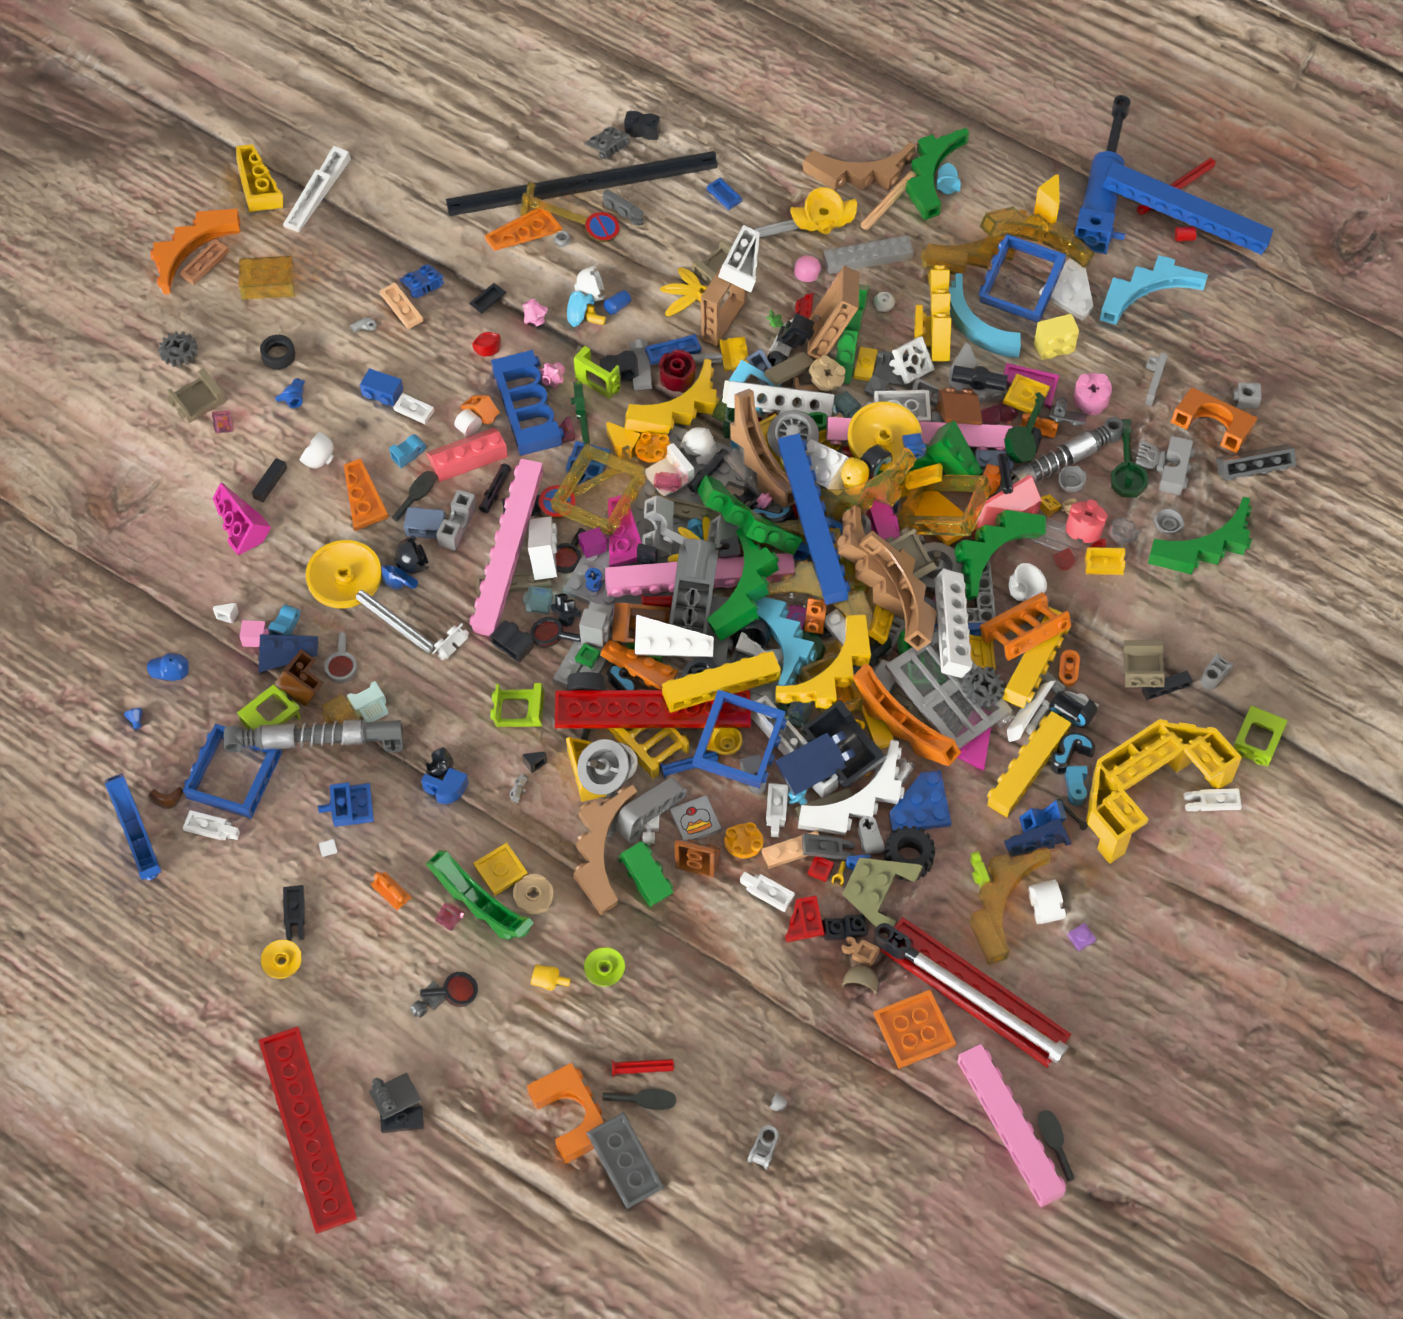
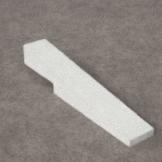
[283,146,351,232]

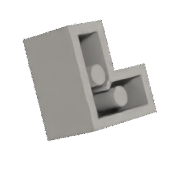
[579,602,614,649]

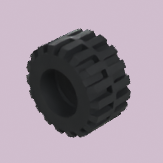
[884,826,935,881]

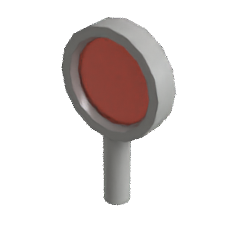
[324,632,358,683]

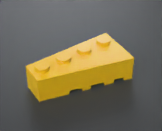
[236,144,283,212]

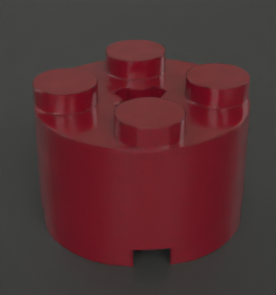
[659,349,696,393]

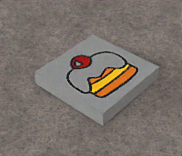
[670,795,722,841]

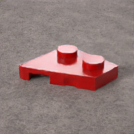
[785,895,824,943]

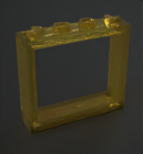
[551,444,647,535]
[897,475,991,536]

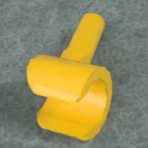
[832,861,846,887]

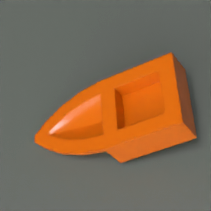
[981,463,1002,498]

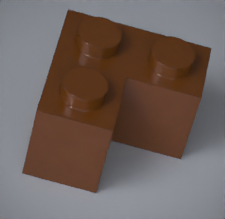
[274,649,324,707]

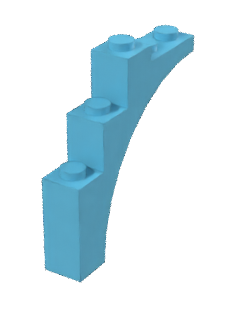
[1100,255,1208,325]
[756,597,818,686]

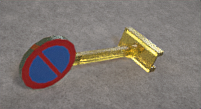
[520,182,620,242]
[539,445,638,519]

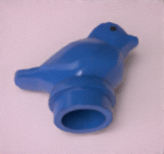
[275,378,305,408]

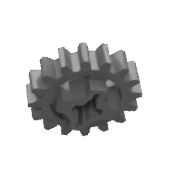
[158,331,198,367]
[962,666,1005,708]

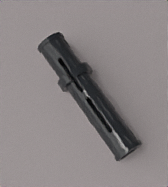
[687,448,730,493]
[478,464,511,513]

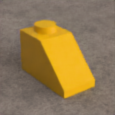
[606,422,641,461]

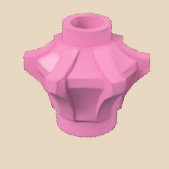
[522,298,548,326]
[539,362,565,389]

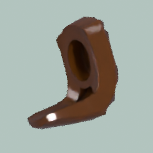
[148,787,183,809]

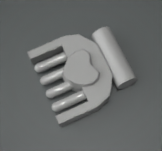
[1135,440,1167,472]

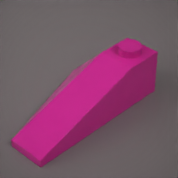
[213,483,271,555]

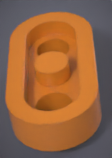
[1058,650,1080,687]

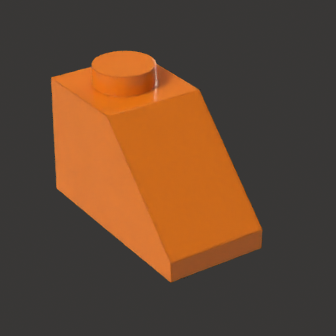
[460,395,500,424]

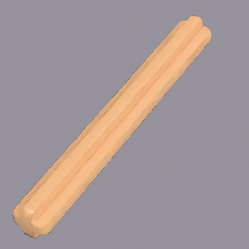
[861,171,917,230]

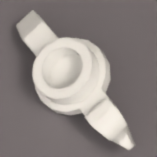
[1064,691,1099,708]

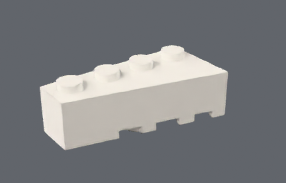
[635,615,714,658]

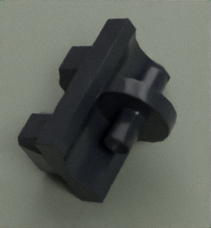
[551,593,581,627]

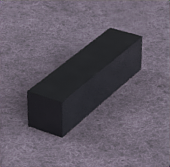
[252,458,287,502]
[1142,671,1192,700]

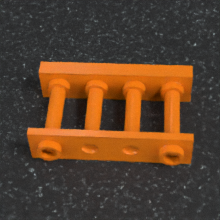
[980,592,1071,661]

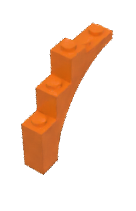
[151,209,240,294]
[853,664,961,766]

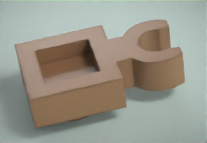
[841,937,880,967]

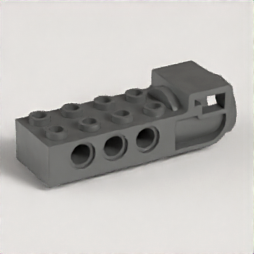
[669,539,718,658]

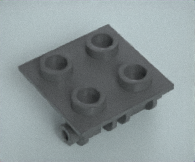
[584,127,630,159]
[875,350,914,387]
[1049,397,1087,426]
[369,1073,422,1120]

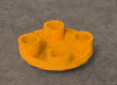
[635,432,671,462]
[724,822,764,859]

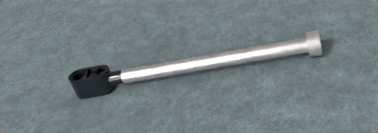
[874,923,1069,1064]

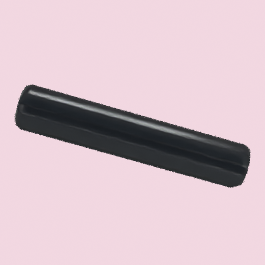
[998,453,1013,495]

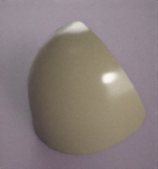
[842,966,878,994]

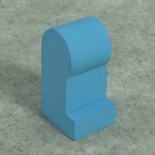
[389,434,426,468]
[268,604,301,635]
[1065,766,1088,806]

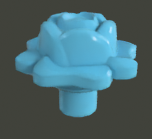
[788,790,808,805]

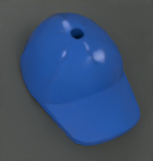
[381,565,418,590]
[147,653,189,681]

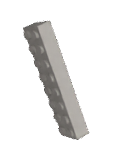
[823,235,914,274]

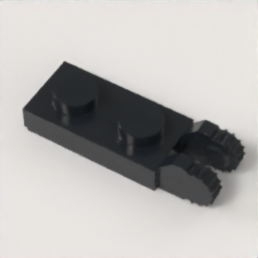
[283,885,305,941]

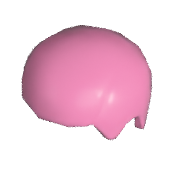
[794,255,821,282]

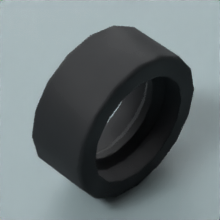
[260,334,296,369]
[568,672,605,691]

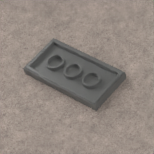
[586,1112,664,1209]

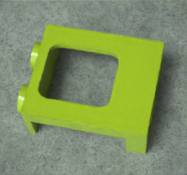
[574,346,621,399]
[490,683,545,727]
[237,684,301,731]
[1233,705,1288,767]

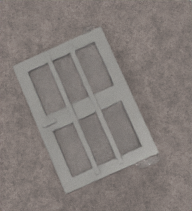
[885,626,1016,749]

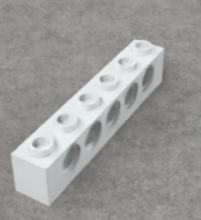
[722,380,834,416]
[934,569,972,678]

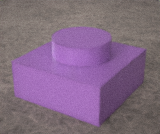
[1067,923,1096,952]

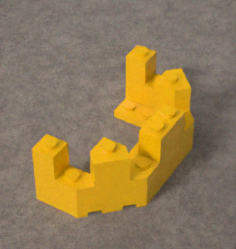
[1086,719,1242,864]

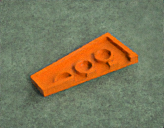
[485,205,562,251]
[344,458,389,531]

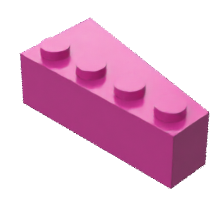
[863,485,900,540]

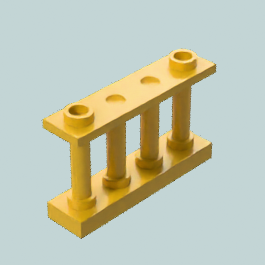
[607,728,690,779]

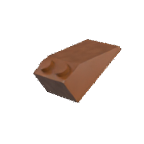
[936,387,982,425]
[612,603,671,643]
[674,839,720,878]

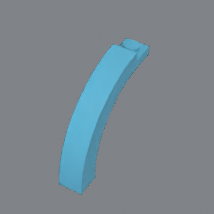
[949,273,1021,358]

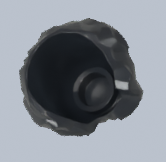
[733,618,771,650]

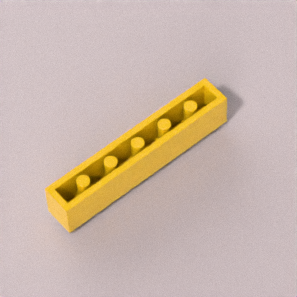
[1002,607,1070,709]
[662,651,781,713]
[987,711,1071,818]

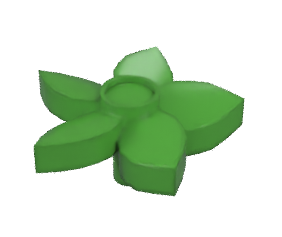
[766,309,784,328]

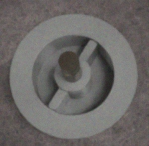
[919,542,962,593]
[577,739,630,795]

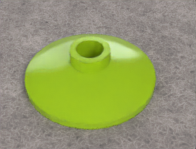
[584,947,625,986]

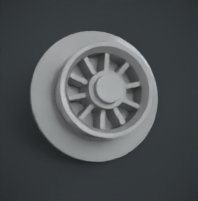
[767,410,819,458]

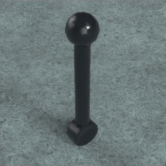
[1057,799,1088,830]

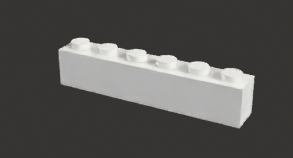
[751,695,839,798]

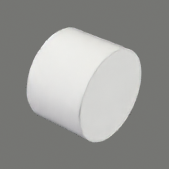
[454,409,482,437]

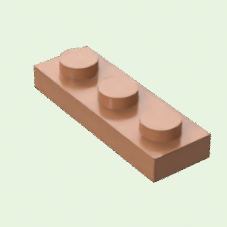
[180,239,229,285]

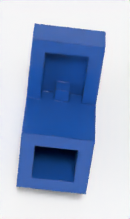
[421,768,469,804]
[1019,800,1067,833]

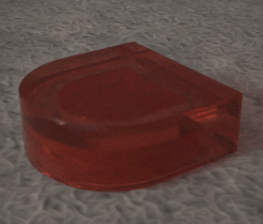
[1052,548,1075,570]

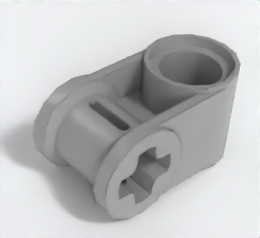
[1201,653,1235,690]
[740,754,766,794]
[858,816,885,855]
[747,1125,778,1170]

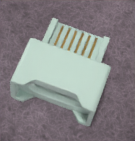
[347,681,388,722]

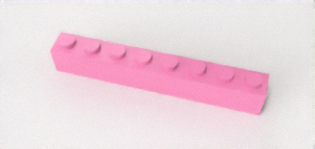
[957,1044,1066,1207]

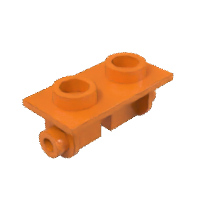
[1020,413,1059,439]
[370,871,412,911]

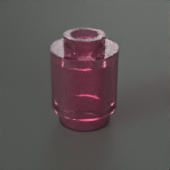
[654,472,682,492]

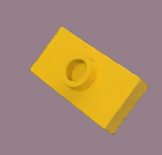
[853,347,878,382]
[905,463,943,490]

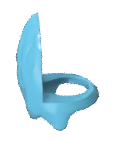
[936,163,961,195]
[567,291,595,327]

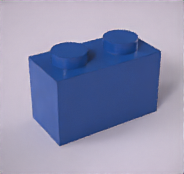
[360,368,404,406]

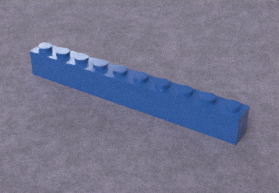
[1102,161,1274,255]
[778,433,850,605]

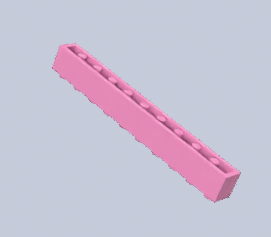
[826,417,1012,451]
[470,459,544,636]
[604,553,796,597]

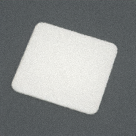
[319,839,337,857]

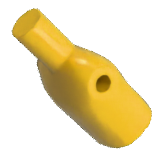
[531,964,571,991]

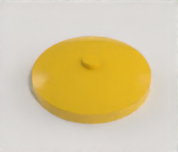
[847,402,922,471]
[306,540,382,608]

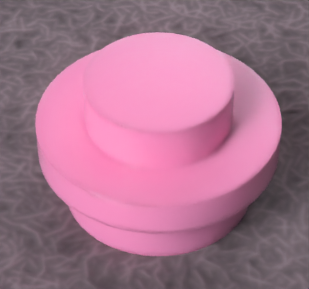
[756,492,773,510]

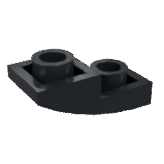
[822,915,868,940]

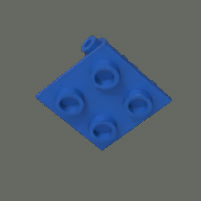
[399,264,444,299]

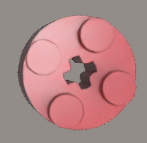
[1065,500,1108,543]

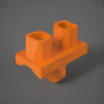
[804,597,827,634]

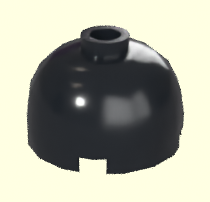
[394,535,429,574]

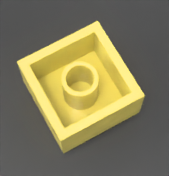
[1034,314,1079,360]

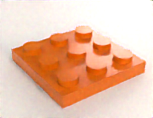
[873,990,956,1069]

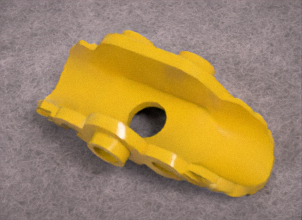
[790,187,857,234]

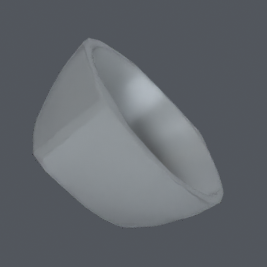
[1153,509,1184,535]

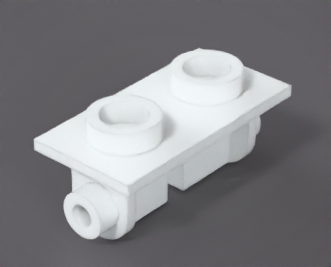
[433,623,469,660]

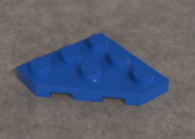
[889,770,951,833]

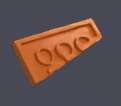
[601,640,679,690]

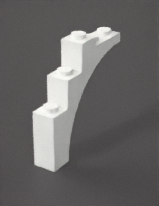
[798,740,904,836]

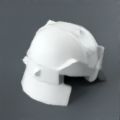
[680,427,717,464]
[1008,563,1047,602]

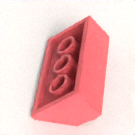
[426,428,508,482]
[969,475,1041,539]

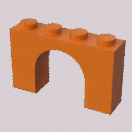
[1171,387,1257,453]
[527,1063,607,1164]

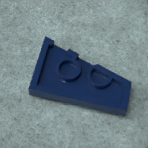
[258,634,318,673]
[1004,819,1072,857]

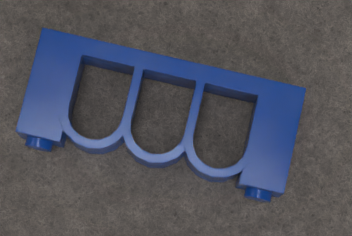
[491,350,564,456]

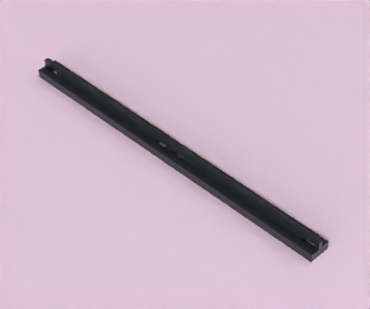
[445,151,718,216]

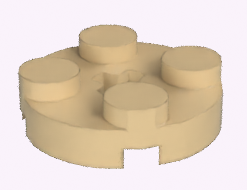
[809,355,846,392]
[513,874,554,914]

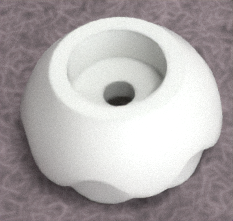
[873,292,895,312]

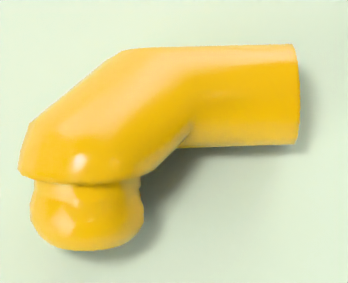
[585,304,606,325]

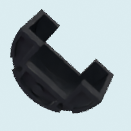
[803,700,887,788]

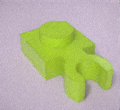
[970,851,990,890]

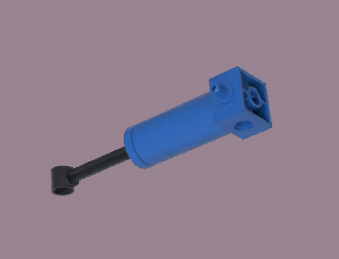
[1072,95,1131,255]

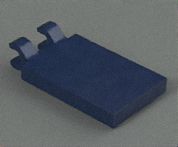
[775,731,856,796]

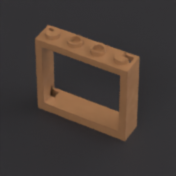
[807,265,860,358]
[701,266,747,347]

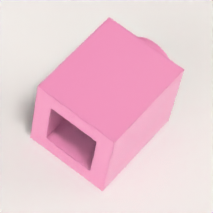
[240,620,270,647]

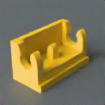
[1085,547,1126,575]

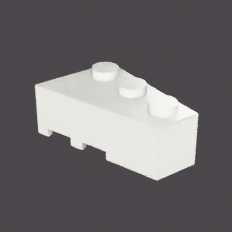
[528,516,558,580]

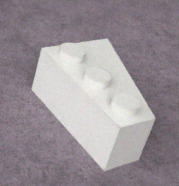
[718,225,760,292]

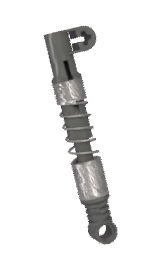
[973,417,1123,502]
[223,719,403,753]

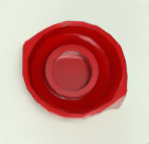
[472,332,501,357]

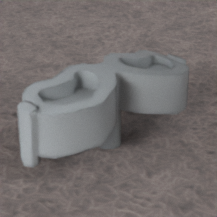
[510,774,530,804]

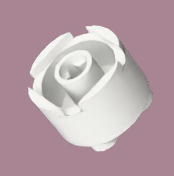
[1028,879,1066,924]

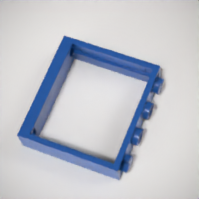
[978,234,1066,323]
[692,689,788,789]
[183,724,283,819]

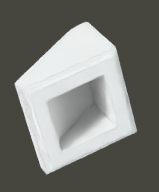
[213,603,239,623]

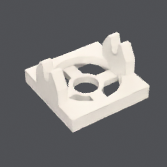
[890,336,935,384]

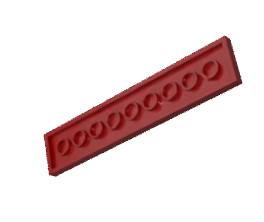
[555,690,751,729]
[880,917,1072,1068]
[258,1026,358,1234]

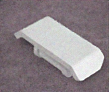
[1007,681,1056,742]

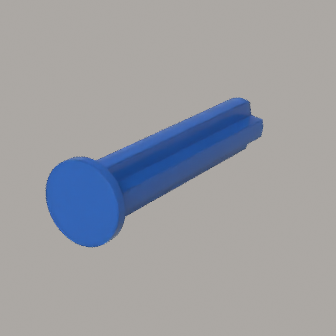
[660,751,718,779]

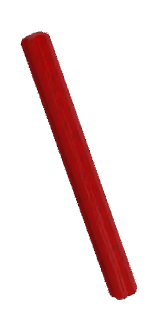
[1136,158,1216,215]

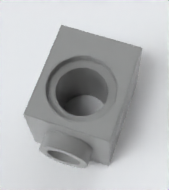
[1233,383,1262,409]

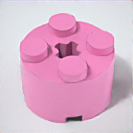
[1073,373,1112,415]

